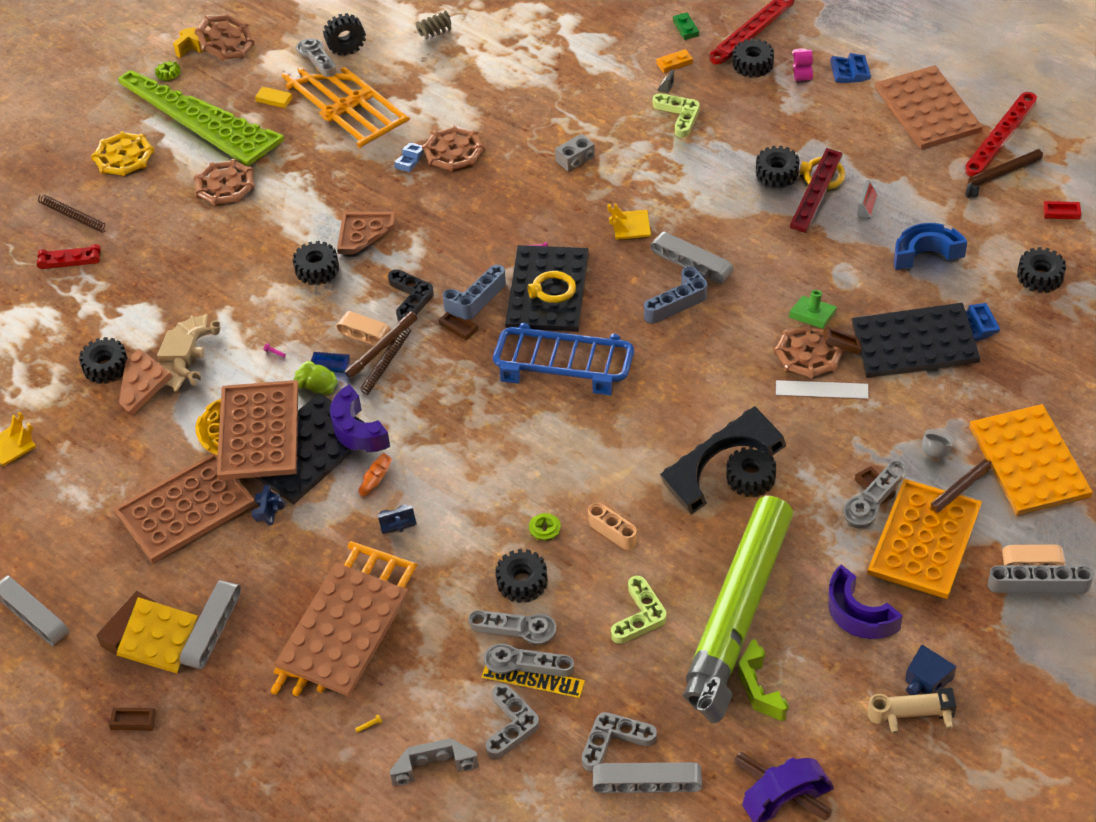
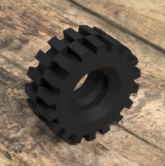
[323,13,366,56]
[733,38,774,78]
[756,146,800,188]
[292,241,339,285]
[1017,247,1066,293]
[79,337,128,384]
[726,447,776,497]
[495,549,548,603]

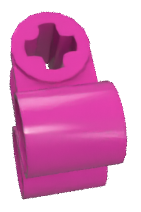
[793,49,813,82]

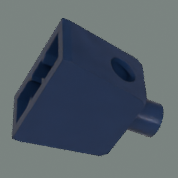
[905,645,957,695]

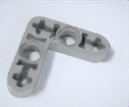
[486,684,539,759]
[582,712,657,771]

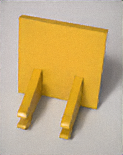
[607,203,651,240]
[0,412,36,466]

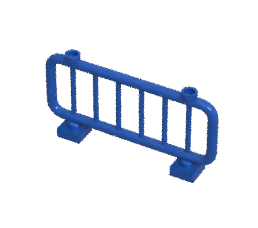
[493,323,634,395]

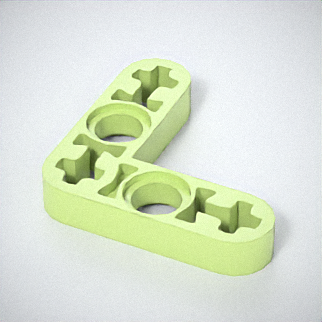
[653,93,700,137]
[611,576,666,644]

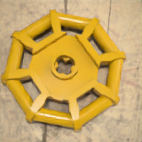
[91,131,155,177]

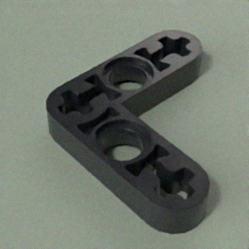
[388,269,434,321]

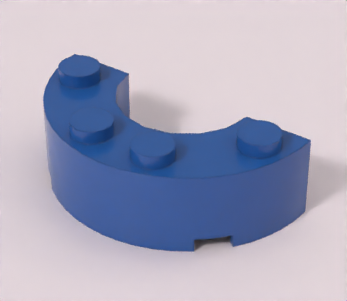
[894,223,967,270]

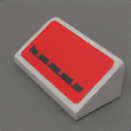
[857,180,878,218]

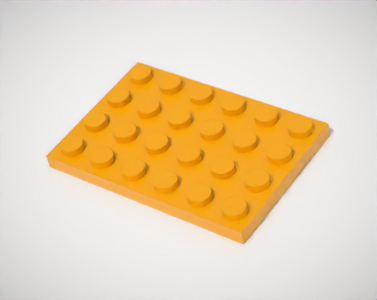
[969,404,1093,516]
[867,479,982,599]

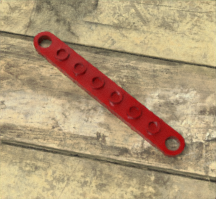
[709,0,795,65]
[965,92,1037,177]

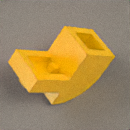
[173,27,210,58]

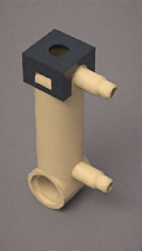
[868,688,957,734]

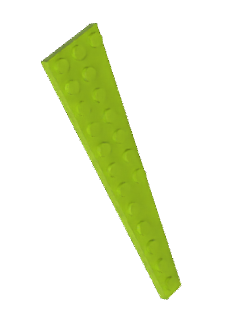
[118,70,285,167]

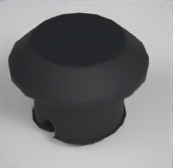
[965,182,980,198]

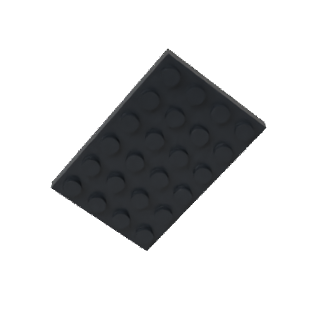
[505,245,589,332]
[852,302,980,378]
[254,393,365,505]

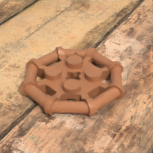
[195,13,255,61]
[422,125,485,172]
[194,159,255,206]
[774,323,845,379]

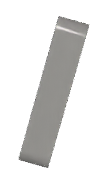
[650,232,734,283]
[987,565,1094,593]
[0,575,70,646]
[180,580,241,669]
[593,762,702,793]

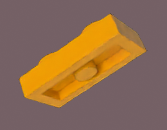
[656,49,693,73]

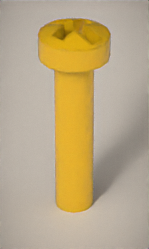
[355,714,382,733]

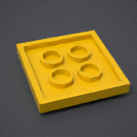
[117,597,198,674]

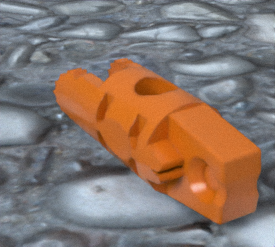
[358,452,393,497]

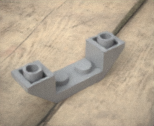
[390,738,479,786]

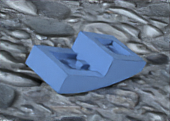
[394,143,423,172]

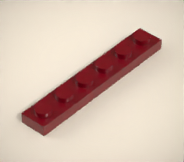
[790,148,843,233]

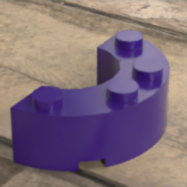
[330,384,390,453]
[828,564,903,639]
[742,757,834,822]

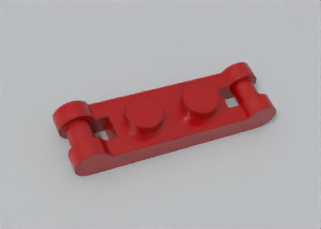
[36,244,101,269]

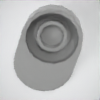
[922,429,954,458]

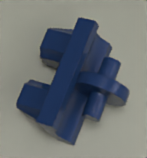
[252,485,285,526]
[377,504,417,534]

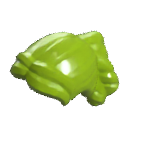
[293,361,338,395]

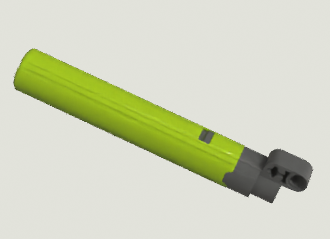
[683,496,793,723]

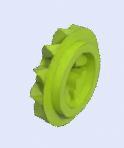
[155,61,181,80]
[529,513,561,541]

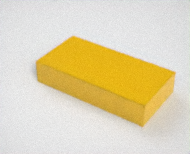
[255,86,292,108]

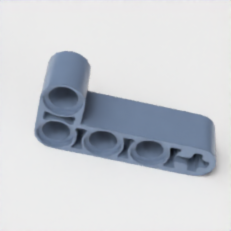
[443,265,506,319]
[644,267,707,323]

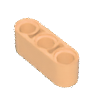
[336,311,391,345]
[588,503,637,550]
[1002,545,1065,565]

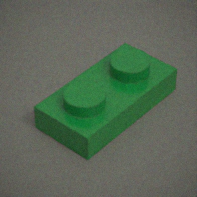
[673,12,699,40]

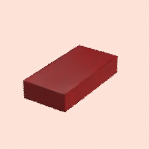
[1043,201,1082,220]

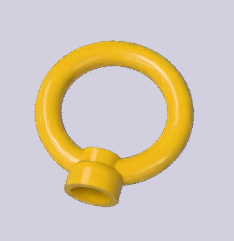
[799,157,845,190]
[528,271,576,303]

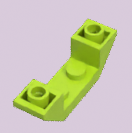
[738,639,789,721]

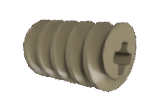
[416,10,452,39]

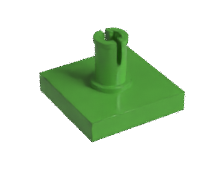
[789,290,837,329]

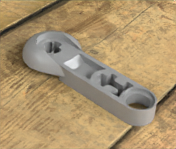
[296,39,336,77]
[843,460,906,526]
[468,610,556,645]
[484,643,574,677]

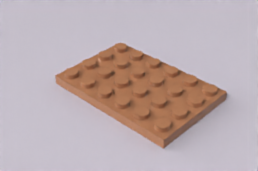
[875,65,983,150]
[217,380,299,480]
[113,454,256,564]
[275,562,409,697]

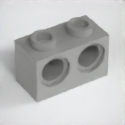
[555,134,595,172]

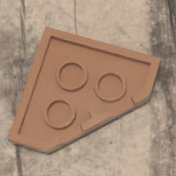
[337,212,396,254]
[119,349,173,416]

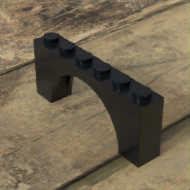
[660,406,786,515]

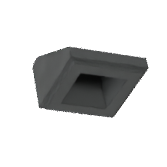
[657,70,674,93]

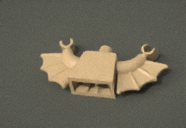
[157,314,221,391]

